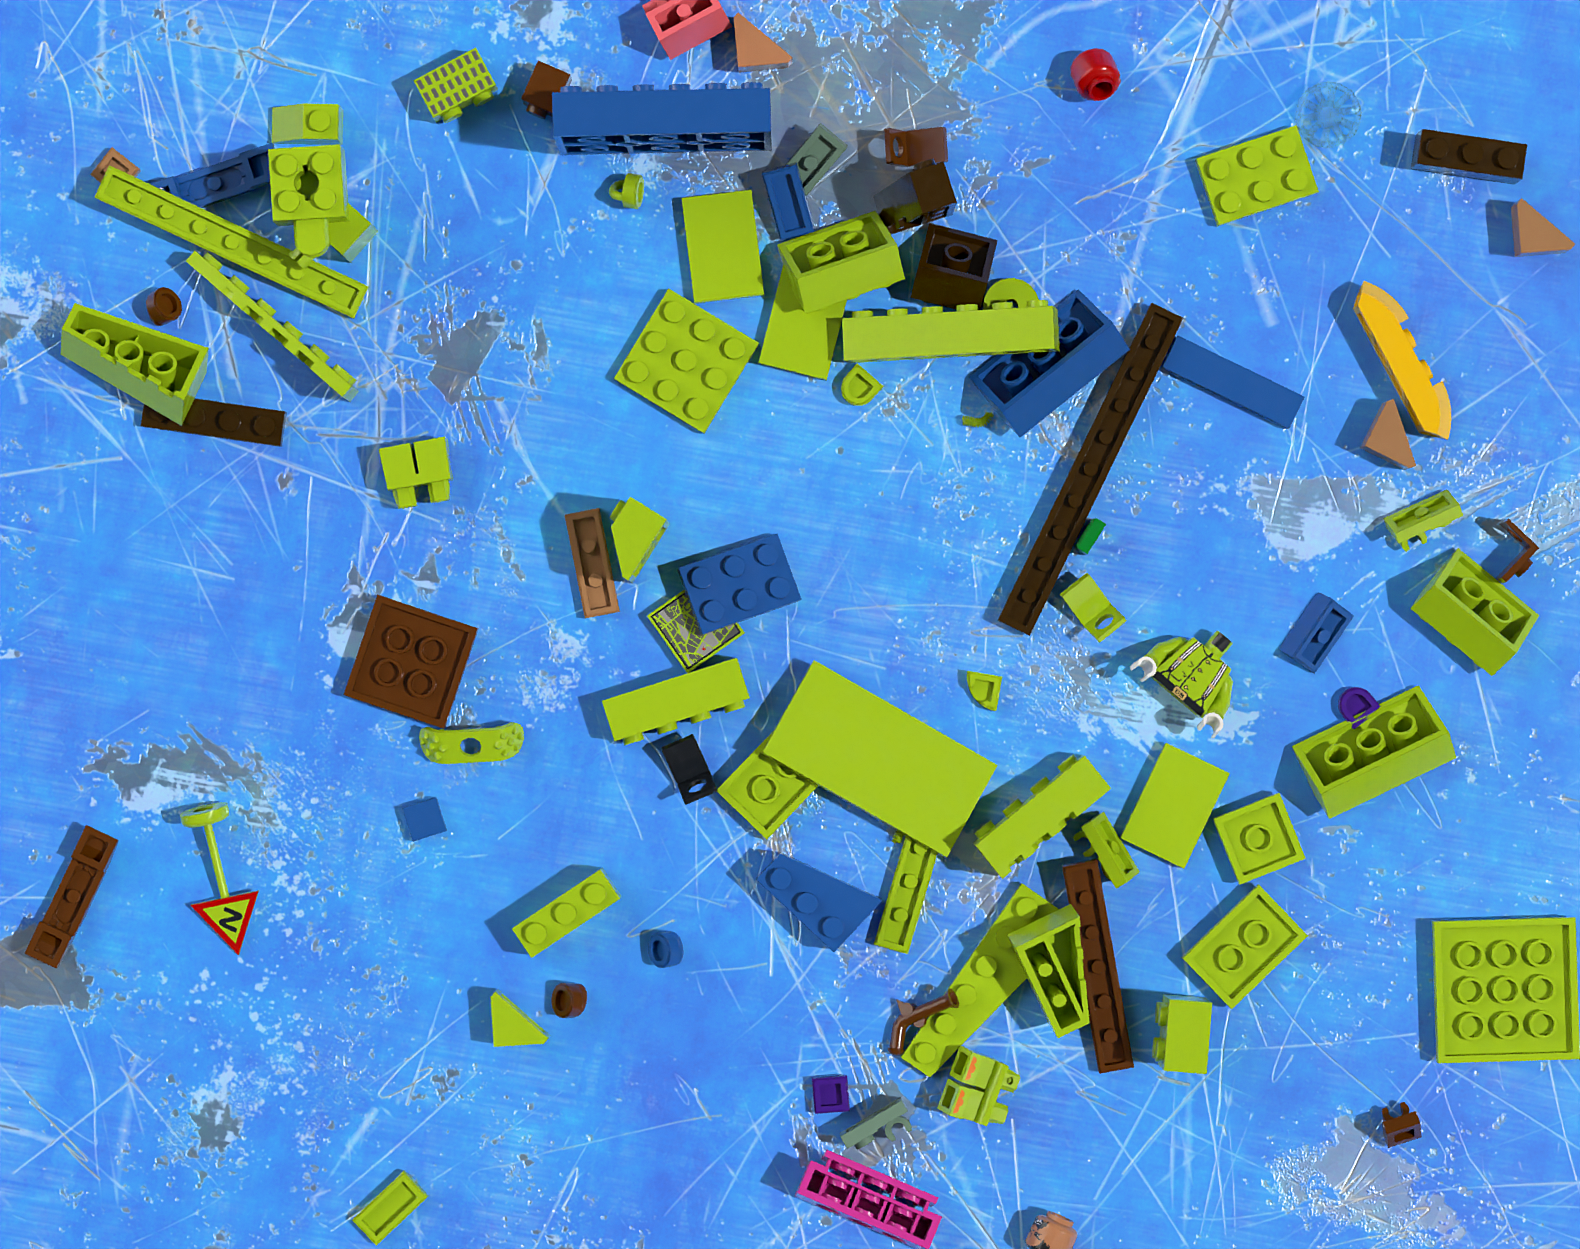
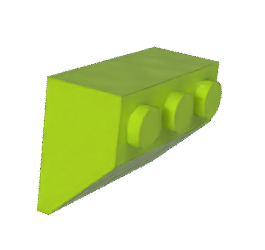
[777,210,905,314]
[609,497,670,583]
[1410,548,1539,676]

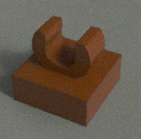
[1382,1102,1422,1148]

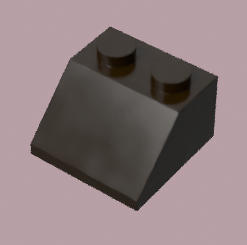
[910,223,997,310]

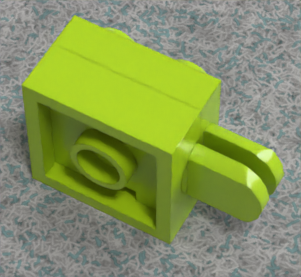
[268,144,349,258]

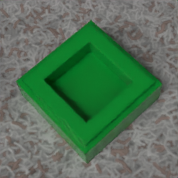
[1074,518,1106,555]

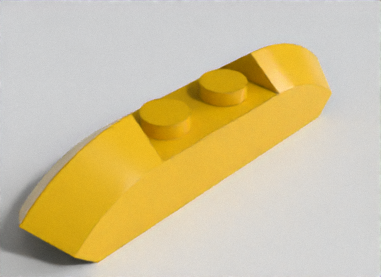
[1353,281,1451,440]

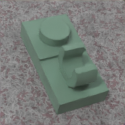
[785,123,848,196]
[840,1097,912,1150]

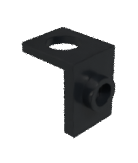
[661,734,718,805]

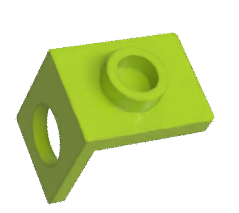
[1060,573,1127,642]

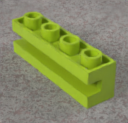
[602,658,750,746]

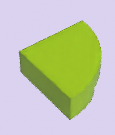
[967,671,1002,711]

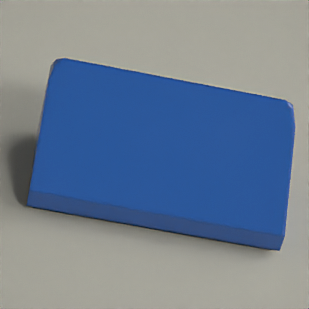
[1279,592,1354,674]

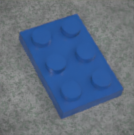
[677,533,802,636]

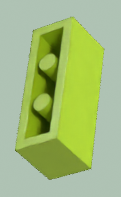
[512,867,622,958]

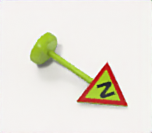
[180,802,259,955]

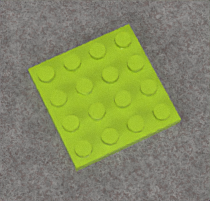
[1432,917,1580,1063]

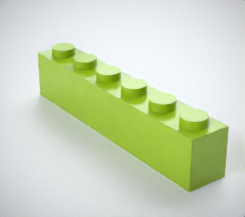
[842,300,1060,363]

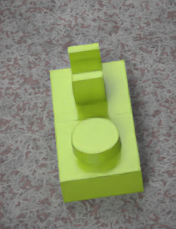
[1383,489,1463,552]
[1073,812,1140,888]

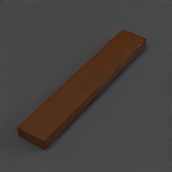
[1062,859,1134,1074]

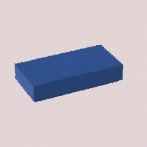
[762,162,815,240]

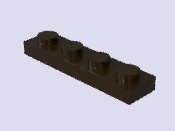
[141,398,287,447]

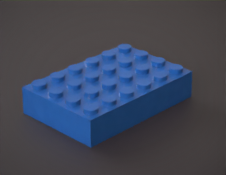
[552,82,772,155]

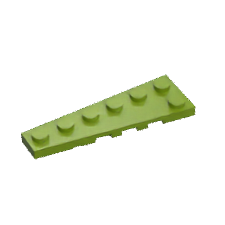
[186,251,359,402]
[901,883,1059,1077]

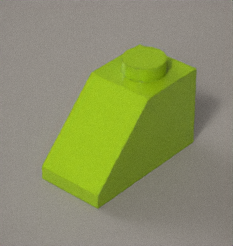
[272,103,344,145]

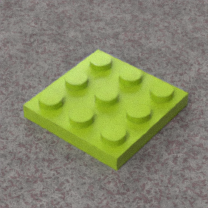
[614,288,759,434]

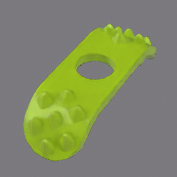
[419,722,524,764]

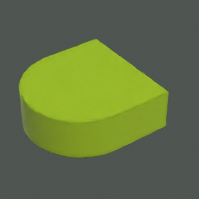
[841,363,883,406]

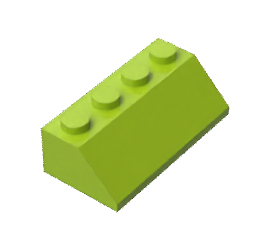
[1292,685,1456,819]

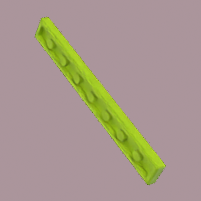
[94,165,369,319]

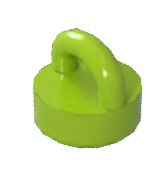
[609,173,644,209]

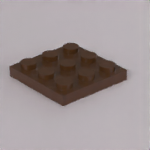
[344,594,479,729]

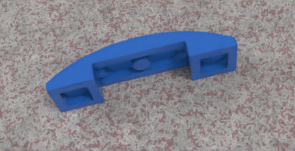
[151,143,275,208]

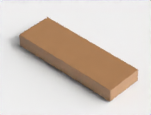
[565,508,620,619]

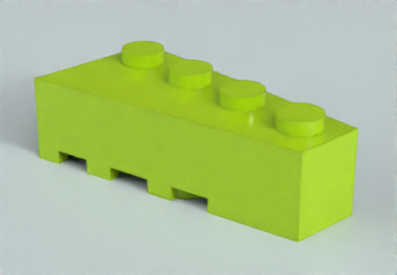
[60,303,209,426]
[973,754,1111,879]

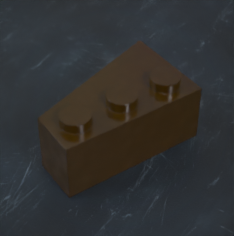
[873,159,957,235]

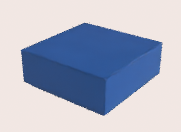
[402,797,447,842]

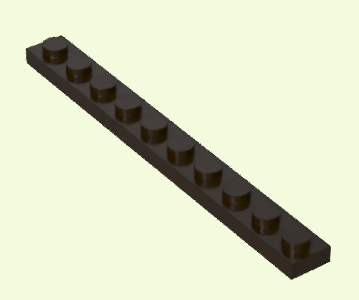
[997,303,1183,636]

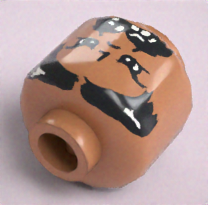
[1025,1211,1078,1249]

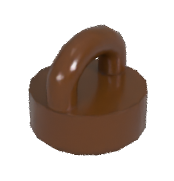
[146,287,182,326]
[551,983,587,1018]

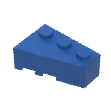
[756,852,883,952]

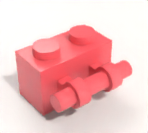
[642,0,732,60]

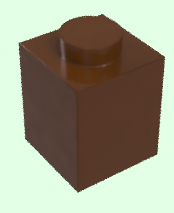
[521,60,572,120]

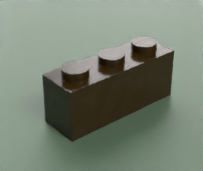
[1411,129,1527,185]

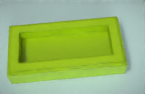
[352,1170,429,1246]

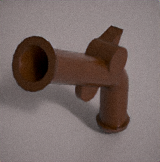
[887,989,959,1056]

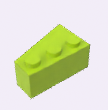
[1007,904,1090,1038]

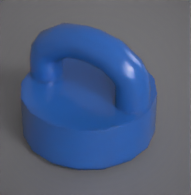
[648,931,684,968]

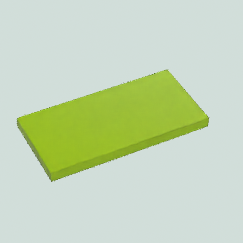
[761,660,998,858]

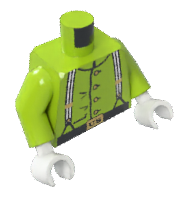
[1130,630,1233,738]

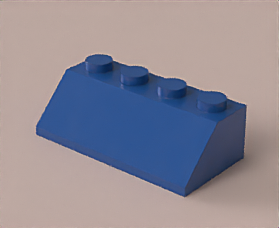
[969,289,1130,438]

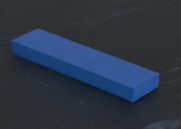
[1162,336,1305,429]

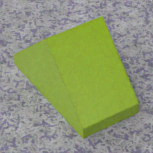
[491,989,551,1047]

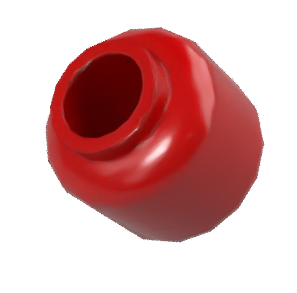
[1070,48,1121,101]

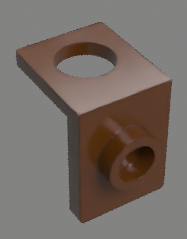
[884,127,948,167]
[1495,519,1539,583]

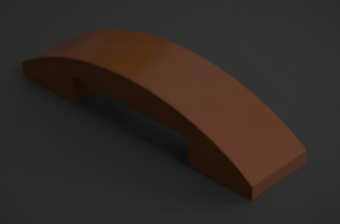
[24,825,119,969]

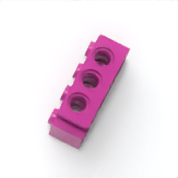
[795,1150,942,1249]

